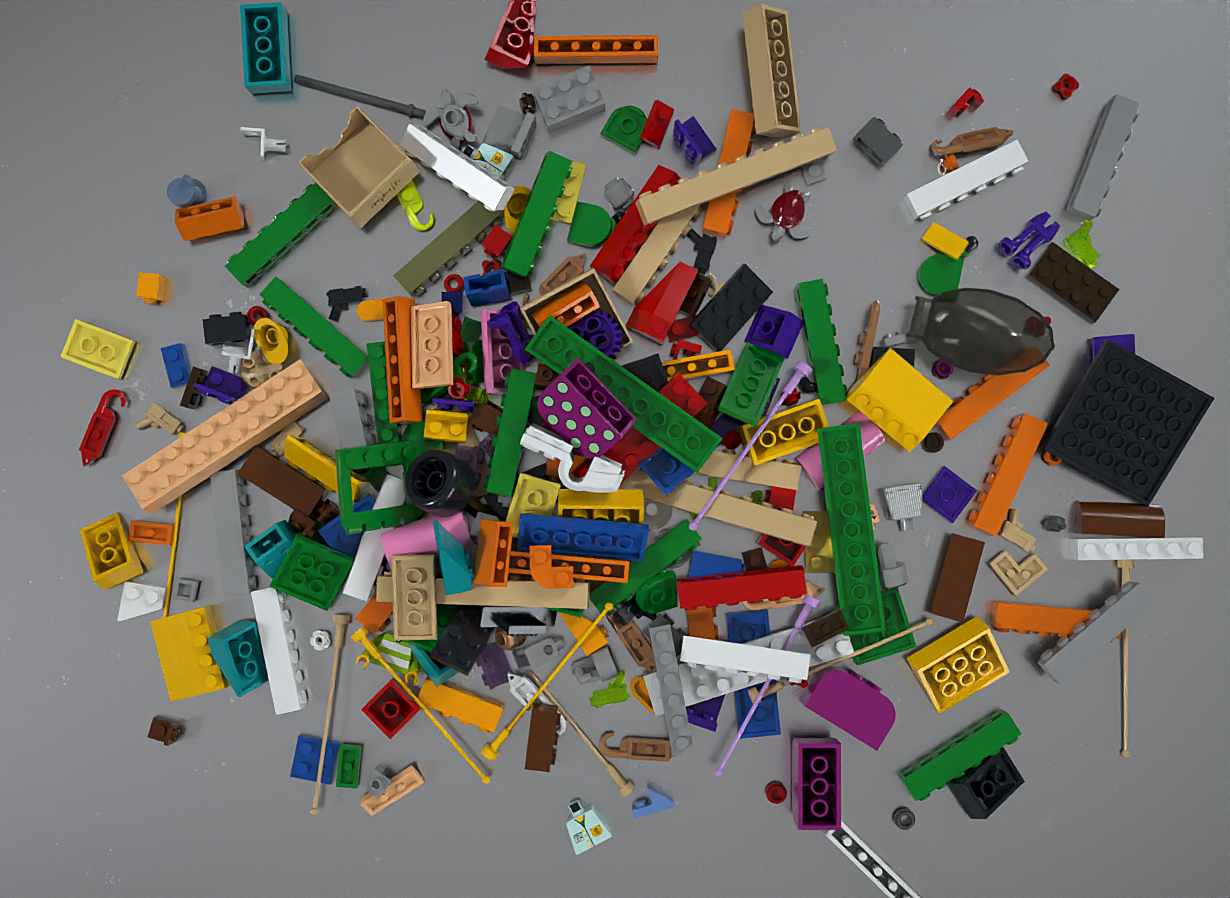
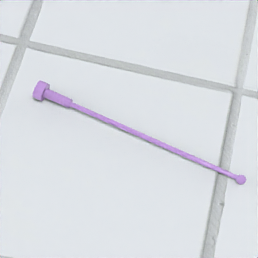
[689,361,812,531]
[714,594,821,777]

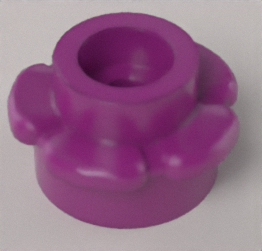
[933,358,954,379]

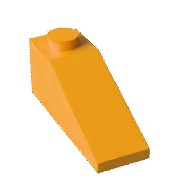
[559,612,609,656]

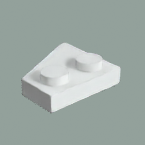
[117,581,167,621]

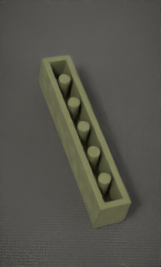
[393,200,504,297]

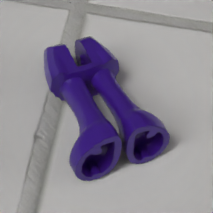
[1000,211,1060,270]
[487,301,535,365]

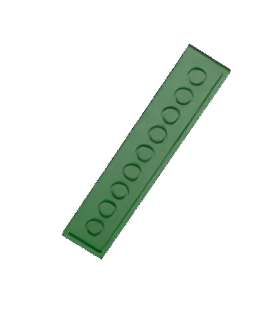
[525,315,723,473]
[817,423,886,636]

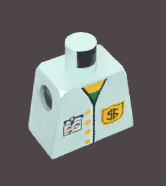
[463,143,515,180]
[566,799,612,855]

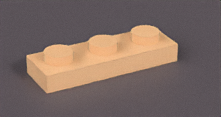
[359,765,424,817]

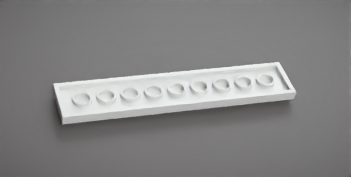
[643,620,854,716]

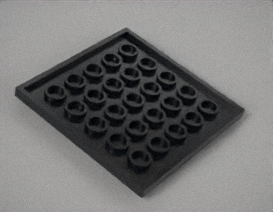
[1041,339,1215,506]

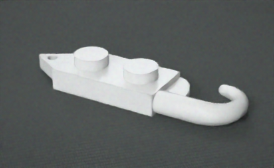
[508,671,566,736]

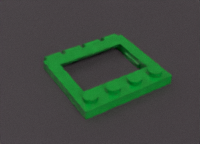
[335,440,420,535]

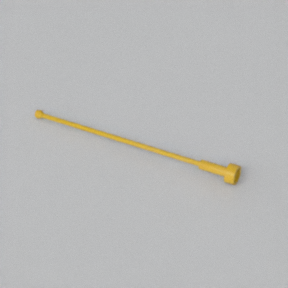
[163,432,186,618]
[481,602,613,761]
[351,626,490,784]

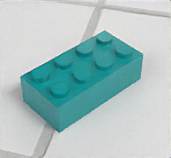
[240,2,292,94]

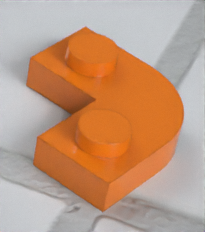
[529,545,574,589]

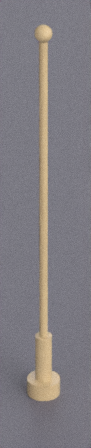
[1117,559,1135,758]
[310,614,350,816]
[747,618,934,704]
[509,649,635,798]

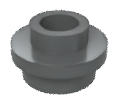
[1045,515,1066,532]
[894,808,915,830]

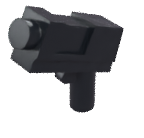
[687,229,717,275]
[326,286,367,321]
[613,594,657,626]

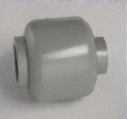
[604,177,634,209]

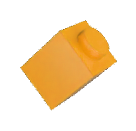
[136,272,166,304]

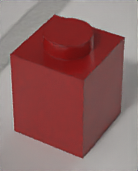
[482,224,513,259]
[764,486,796,511]

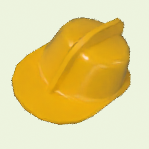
[503,185,531,234]
[253,318,288,364]

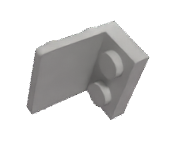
[483,105,536,159]

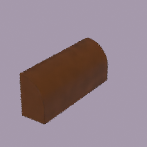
[237,446,329,518]
[1075,500,1165,538]
[930,533,985,623]

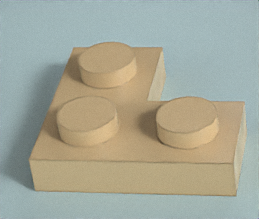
[988,550,1048,596]

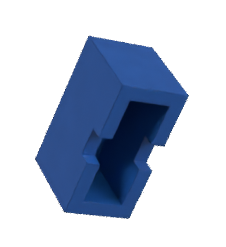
[463,269,511,306]

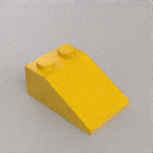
[80,512,143,590]

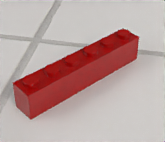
[590,164,681,284]
[677,565,807,611]

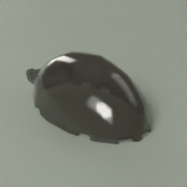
[906,288,1055,375]

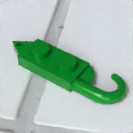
[420,352,478,405]

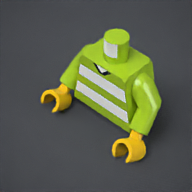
[356,631,421,686]

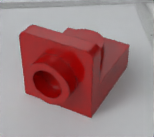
[948,87,984,116]
[670,339,702,360]

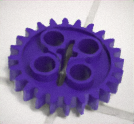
[567,308,623,359]

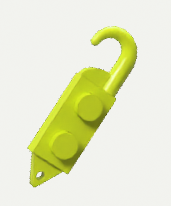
[396,180,435,231]

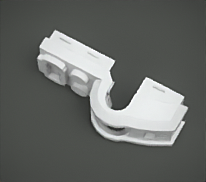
[520,423,625,493]

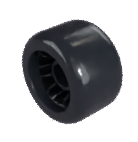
[405,449,475,517]

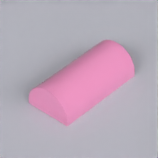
[481,309,524,395]
[794,410,886,491]
[381,511,475,569]

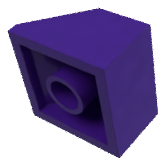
[744,305,804,359]

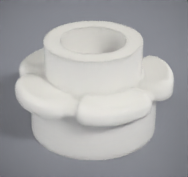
[310,630,330,651]

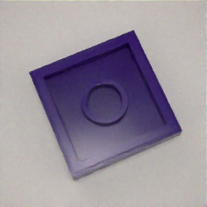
[922,466,977,523]

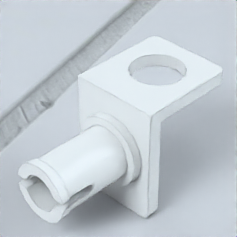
[240,127,286,161]
[222,329,255,374]

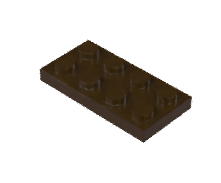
[1027,242,1120,323]

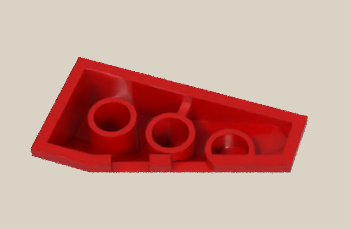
[484,0,536,69]
[625,261,698,344]

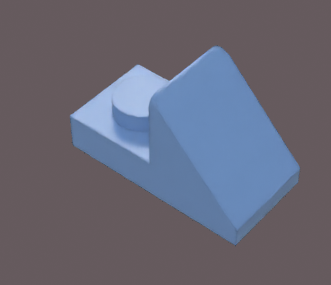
[632,784,675,819]

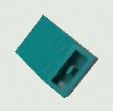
[244,520,296,579]

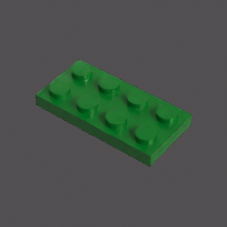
[718,342,785,427]

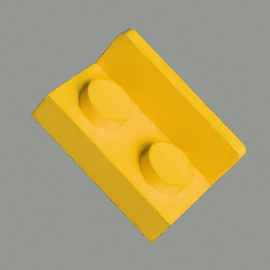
[424,408,468,443]

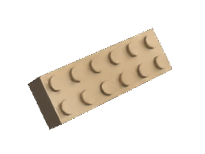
[742,4,802,138]

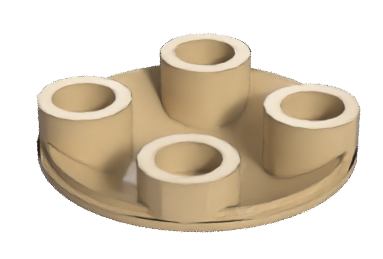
[241,350,283,389]

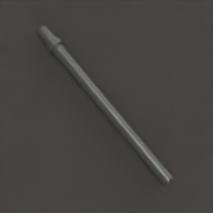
[294,74,426,118]

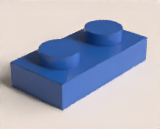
[161,343,191,388]

